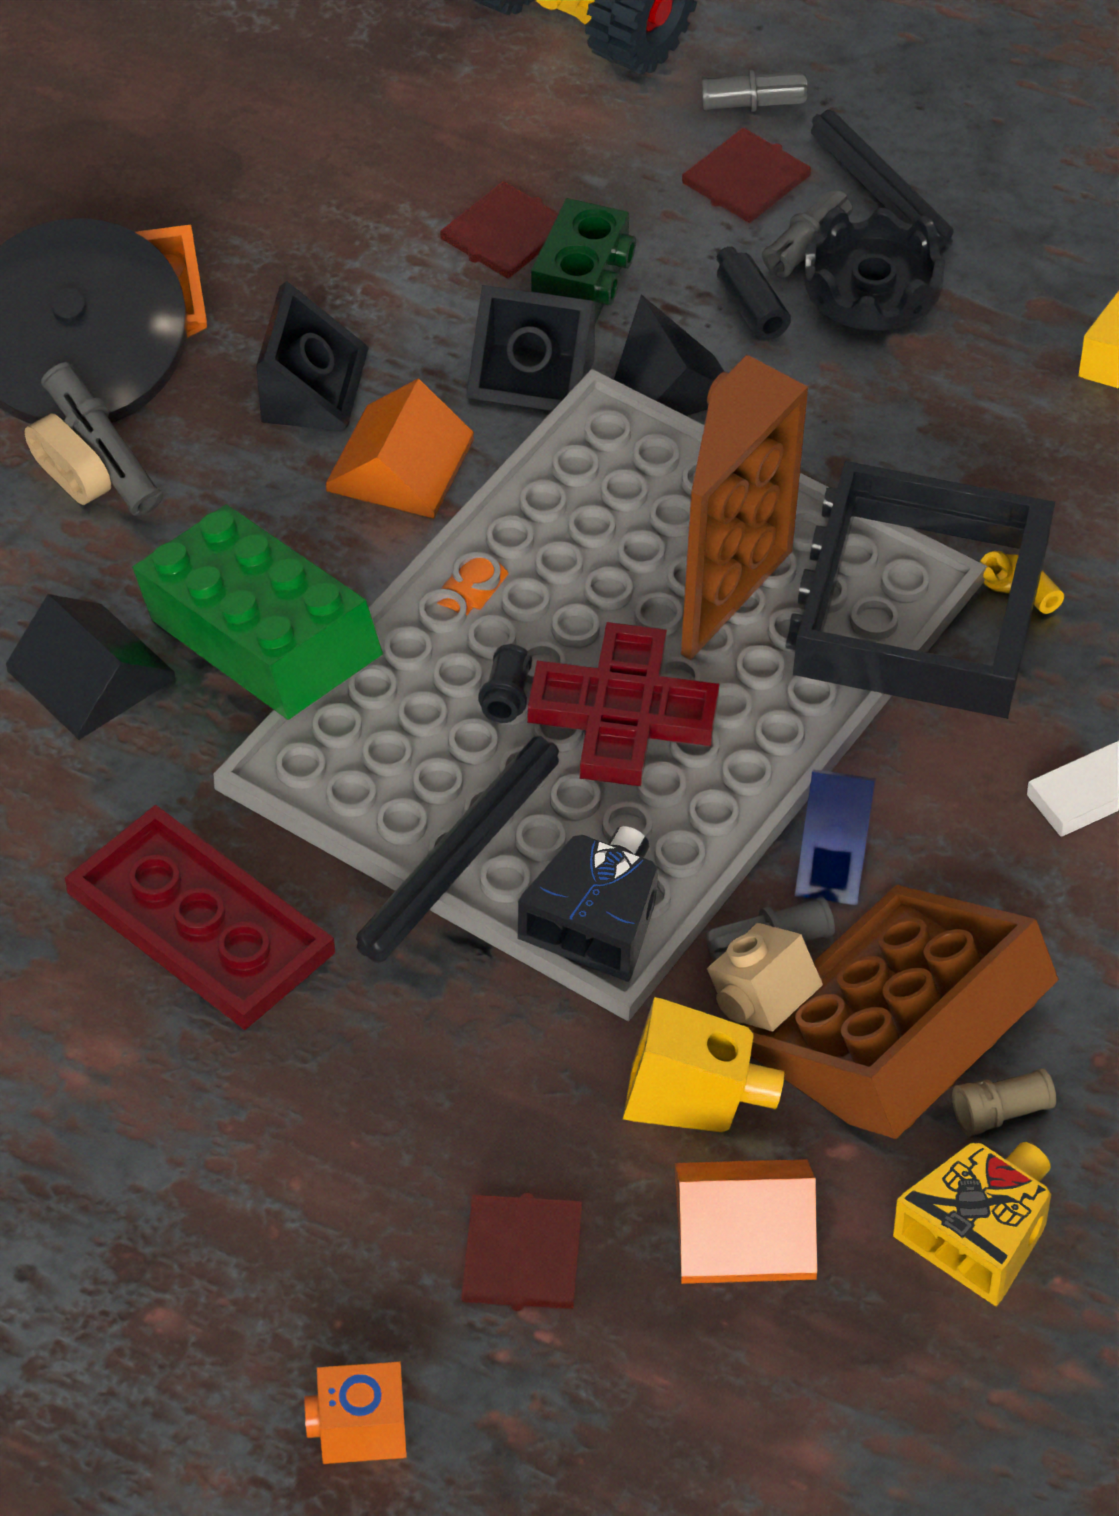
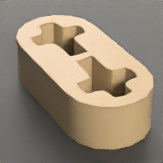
[25,413,111,505]

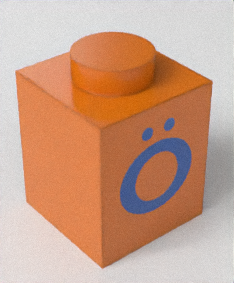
[304,1362,407,1464]

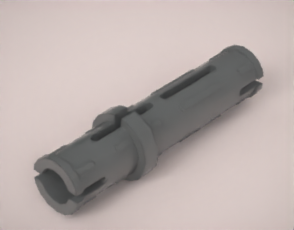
[41,362,163,516]

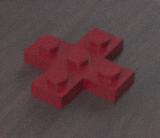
[527,622,720,787]

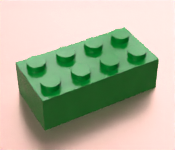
[132,504,383,720]

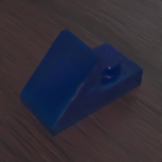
[795,769,876,905]

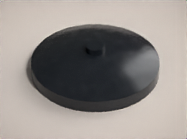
[0,218,188,424]

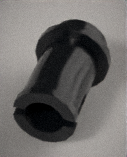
[478,644,532,723]

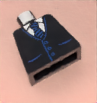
[518,826,658,982]

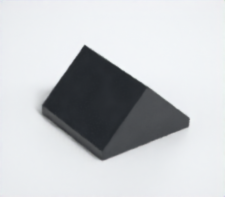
[256,281,369,431]
[466,285,595,411]
[6,594,175,740]

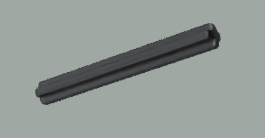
[356,736,559,963]

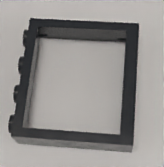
[785,461,1055,719]

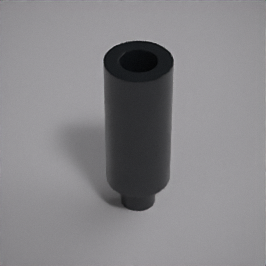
[716,246,791,341]

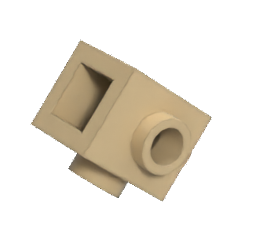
[707,923,823,1032]

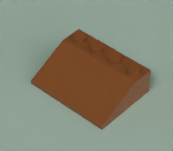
[681,355,808,660]
[745,884,1059,1139]

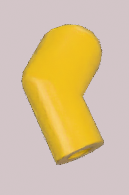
[980,550,1064,614]

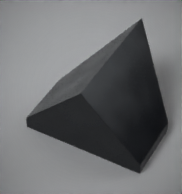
[614,294,725,416]

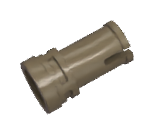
[952,1068,1056,1137]

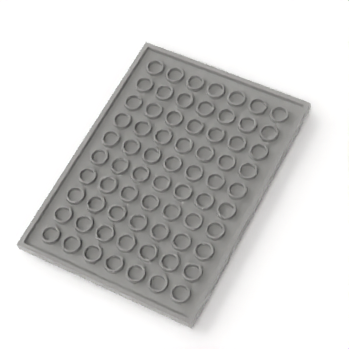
[213,369,987,1022]

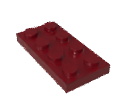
[65,804,335,1030]

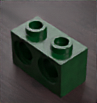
[531,198,636,324]

